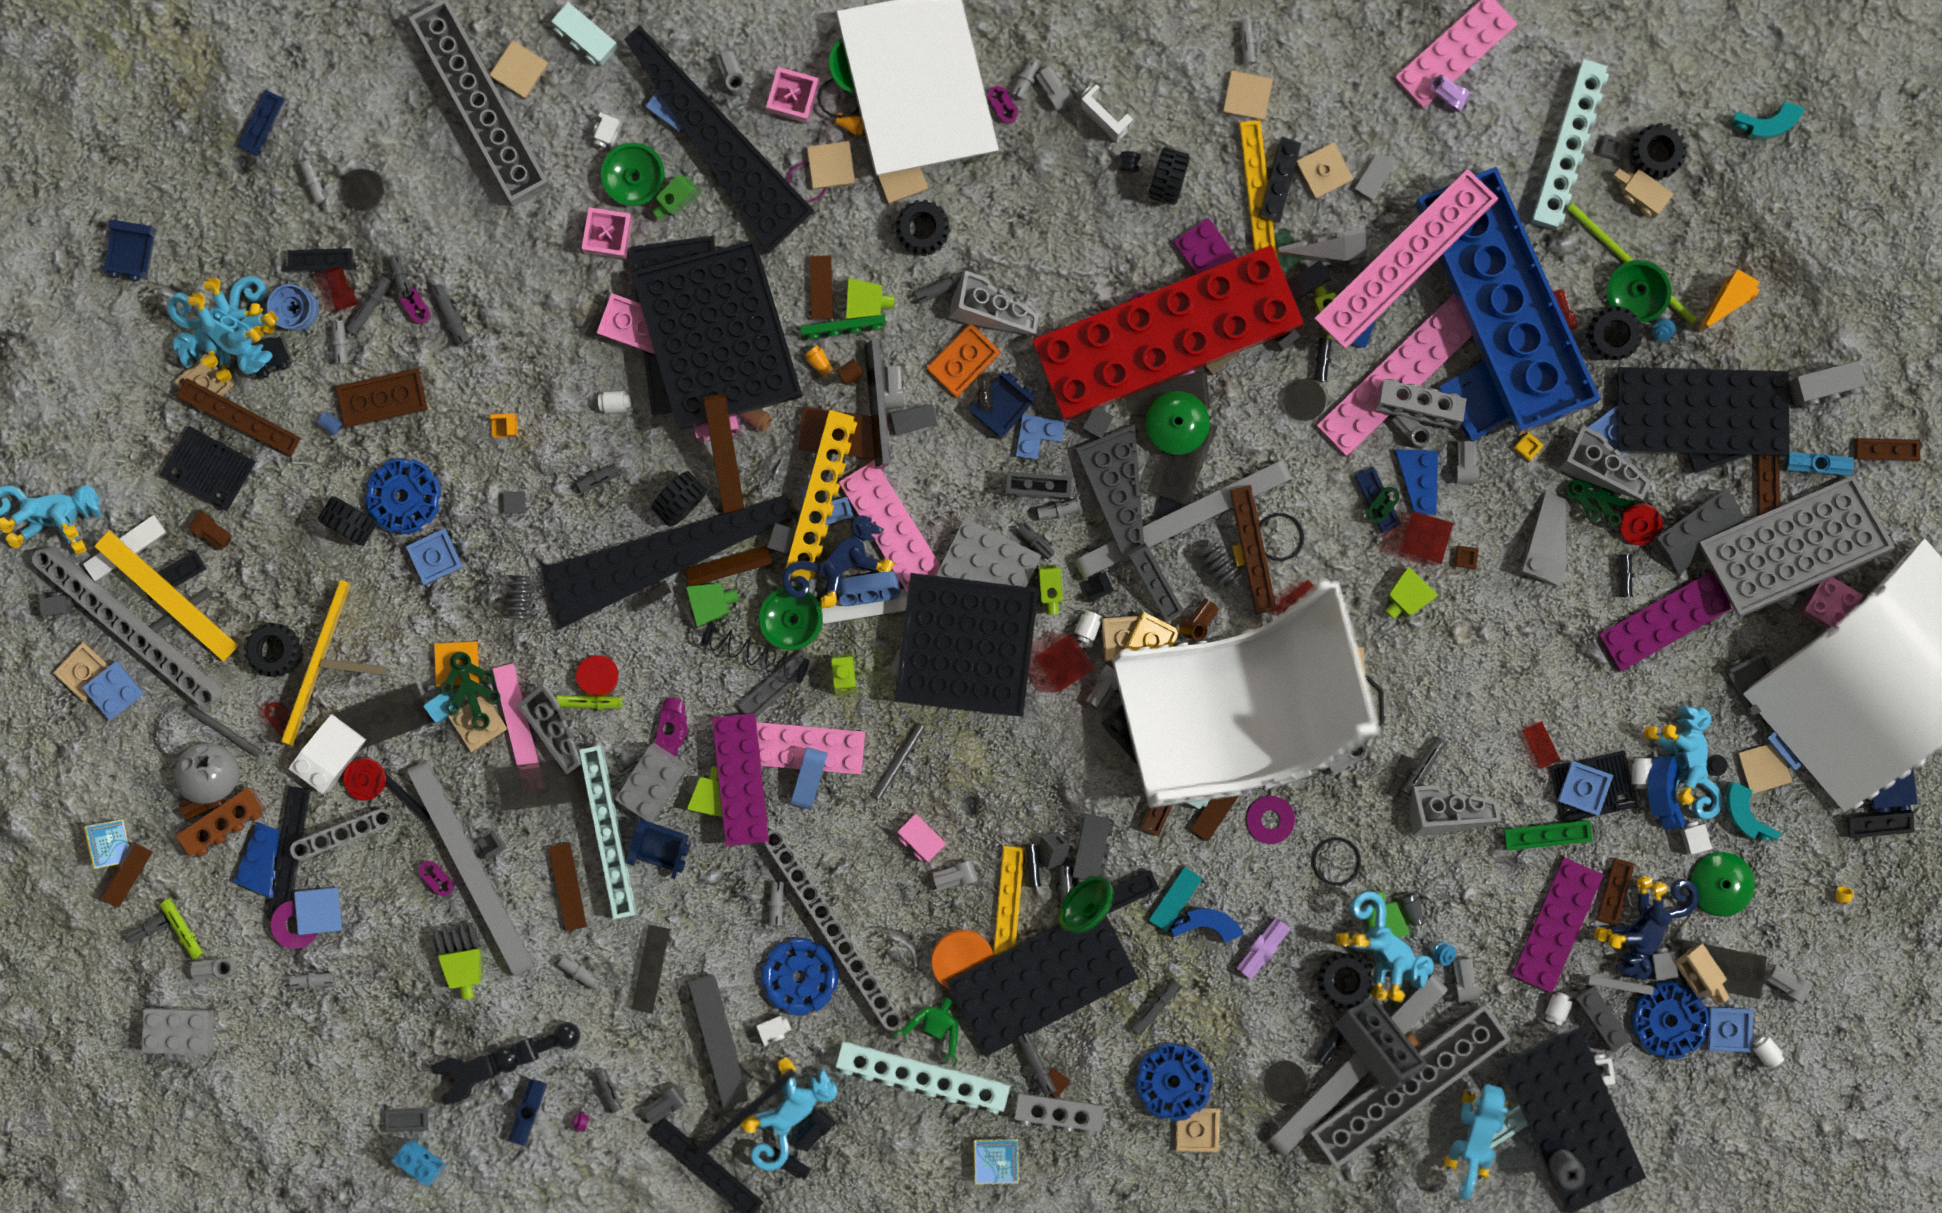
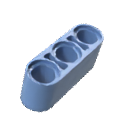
[838,571,901,606]
[790,747,828,810]

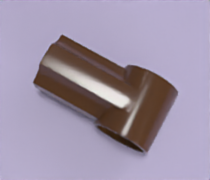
[836,358,864,386]
[187,510,233,551]
[1179,598,1219,641]
[179,799,225,820]

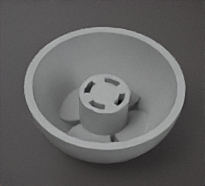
[174,743,239,804]

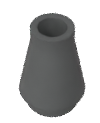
[1400,892,1424,926]

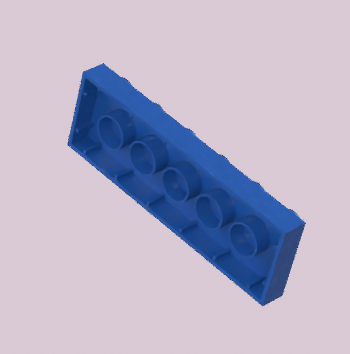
[1415,166,1601,436]

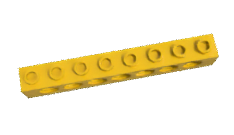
[785,410,857,582]

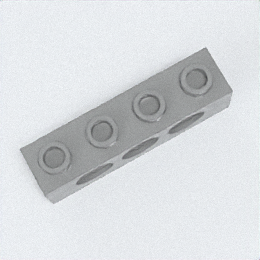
[1375,379,1467,429]
[1014,1092,1104,1135]

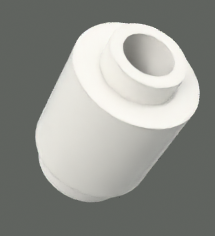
[598,391,630,413]
[1074,610,1101,643]
[1632,758,1652,789]
[1545,992,1573,1025]
[1752,1036,1784,1069]

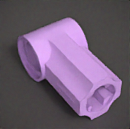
[1430,74,1470,113]

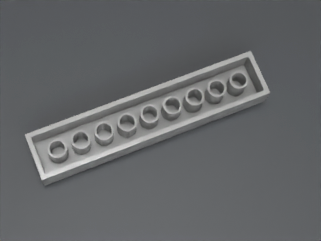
[409,0,550,207]
[1309,1004,1511,1168]

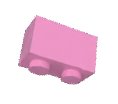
[898,814,946,862]

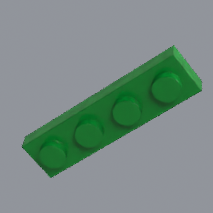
[800,315,887,340]
[1503,820,1593,851]

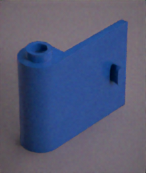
[1439,361,1510,441]

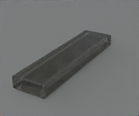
[632,924,670,1014]

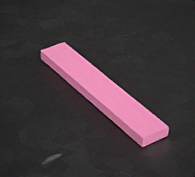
[493,663,546,793]

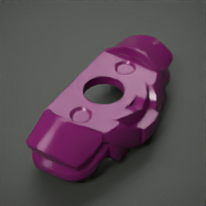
[655,698,688,757]

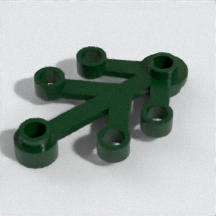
[1566,480,1646,528]
[439,652,500,731]

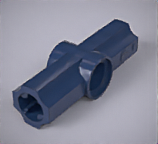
[508,1078,548,1146]

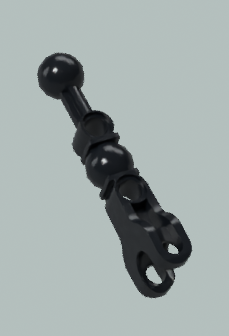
[430,1022,581,1105]

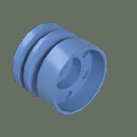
[267,284,319,331]

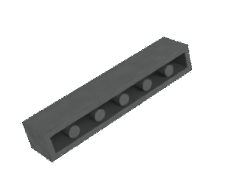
[686,975,750,1108]

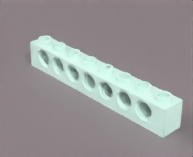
[1530,59,1609,231]
[579,745,637,919]
[836,1041,1010,1114]

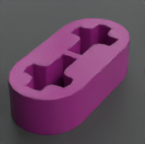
[988,86,1018,125]
[399,286,431,324]
[419,861,454,896]

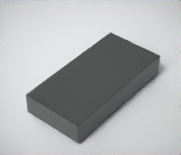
[891,404,937,435]
[384,1108,429,1132]

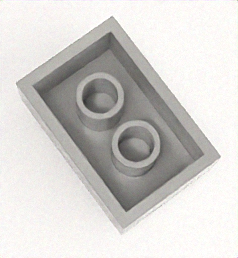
[1789,361,1867,409]
[615,743,690,822]
[142,1008,214,1055]

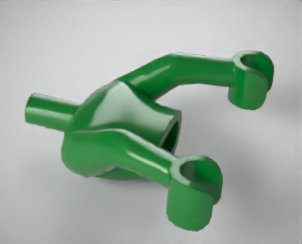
[894,997,958,1067]

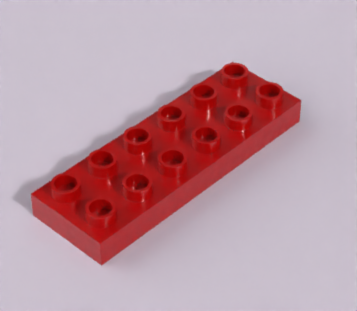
[1032,245,1304,422]

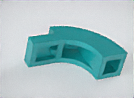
[1730,101,1805,140]
[1725,781,1781,842]

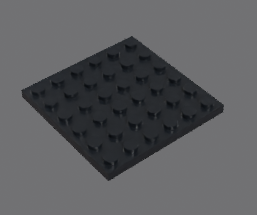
[895,573,1039,717]

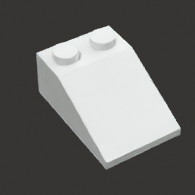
[289,714,366,794]

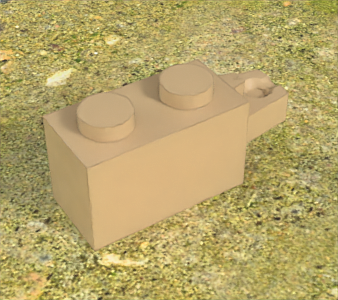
[1612,168,1673,218]
[1675,944,1730,1005]

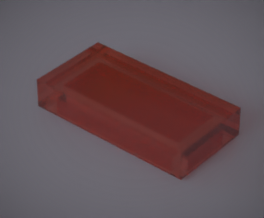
[1522,721,1561,769]

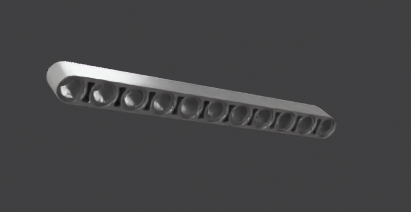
[1075,460,1293,581]
[32,546,221,707]
[407,760,535,977]
[765,830,902,1031]
[1268,973,1448,1156]

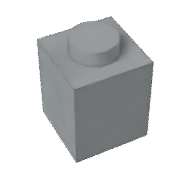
[1649,947,1678,980]

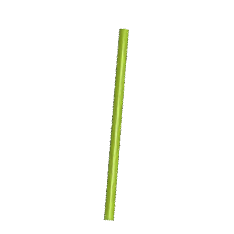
[1567,203,1697,324]

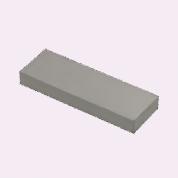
[1585,975,1654,995]

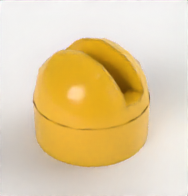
[1835,886,1854,905]

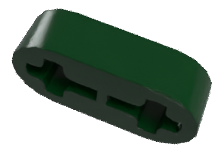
[1366,487,1399,524]

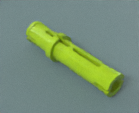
[557,695,623,711]
[159,898,204,960]

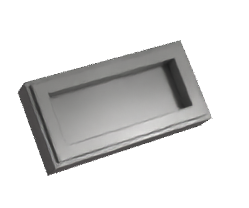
[1354,153,1395,200]

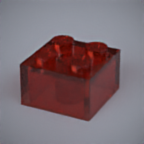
[1398,511,1453,566]
[1035,633,1095,694]

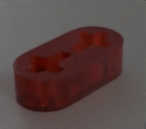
[264,702,291,737]

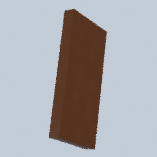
[335,368,428,429]
[798,407,888,460]

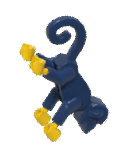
[782,515,894,608]
[1594,875,1699,980]

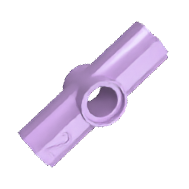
[1237,917,1291,979]

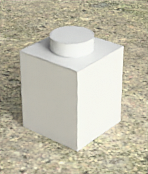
[1681,821,1712,855]

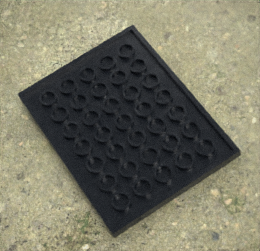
[631,239,802,431]

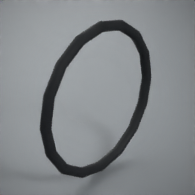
[817,78,859,118]
[1260,513,1304,561]
[1313,837,1361,886]

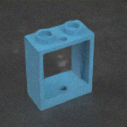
[392,1139,447,1187]

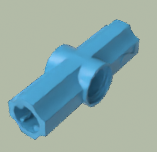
[1785,452,1854,476]

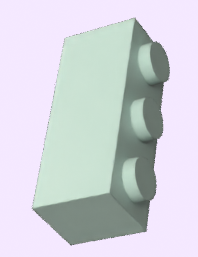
[552,2,618,66]

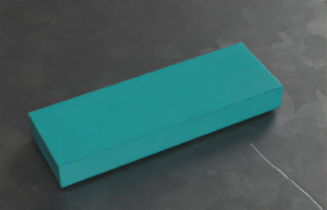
[1149,867,1203,932]

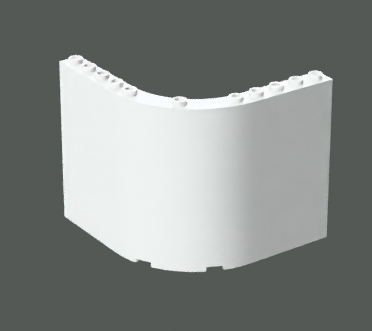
[1743,539,1942,812]
[1112,581,1379,807]

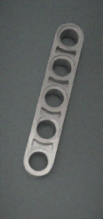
[290,809,393,860]

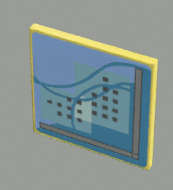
[84,819,129,869]
[974,1139,1019,1184]

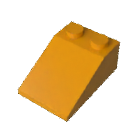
[1697,269,1760,332]

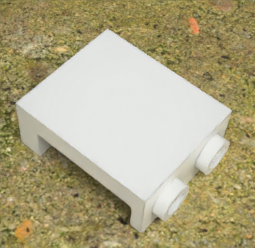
[1080,84,1133,143]

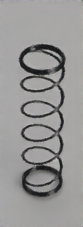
[701,621,810,684]

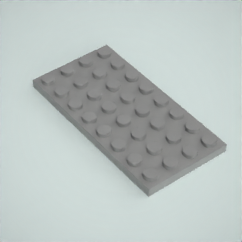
[1699,475,1895,618]
[889,518,1042,676]

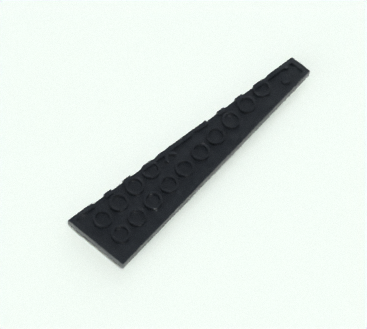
[624,25,815,255]
[541,496,793,630]

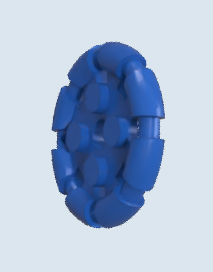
[364,458,441,535]
[761,938,838,1016]
[1631,981,1709,1060]
[1134,1043,1213,1122]

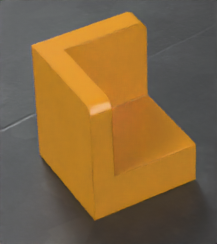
[489,413,518,438]

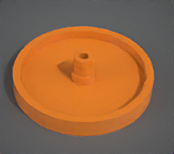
[931,929,993,990]

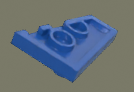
[1395,449,1438,515]
[233,822,279,898]

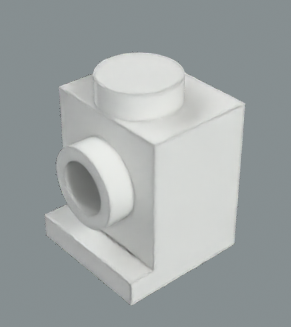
[593,112,622,148]
[757,1015,791,1046]
[1593,1054,1615,1085]

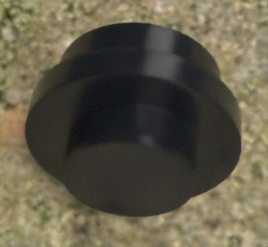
[1706,755,1728,776]

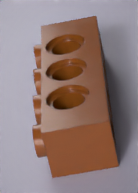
[176,787,266,858]

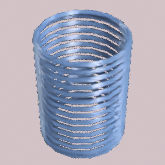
[317,411,343,436]

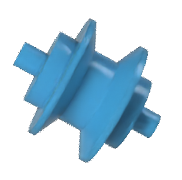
[1652,318,1676,342]
[1433,942,1456,966]

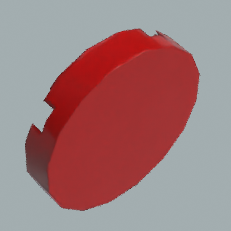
[1619,503,1663,545]
[576,655,619,697]
[343,758,386,801]

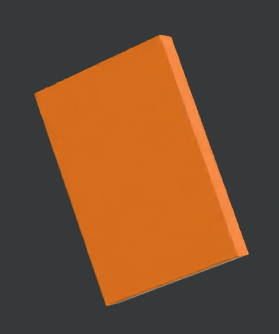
[926,324,1001,398]

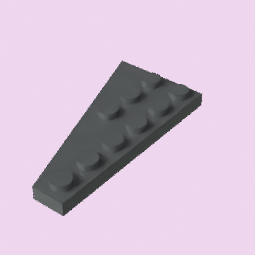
[1076,424,1144,564]

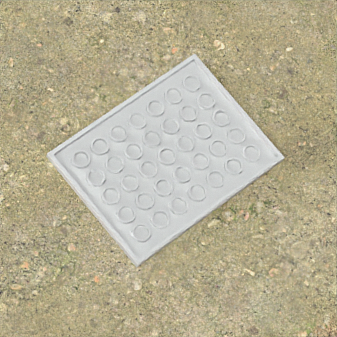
[836,0,999,176]

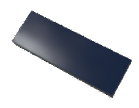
[237,89,285,156]
[1354,466,1402,533]

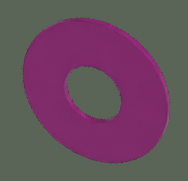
[1247,796,1295,844]
[271,900,318,949]

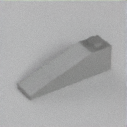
[1276,228,1366,266]
[949,270,1039,336]
[1559,425,1651,501]
[1519,492,1566,587]
[517,683,582,775]
[1409,785,1501,836]

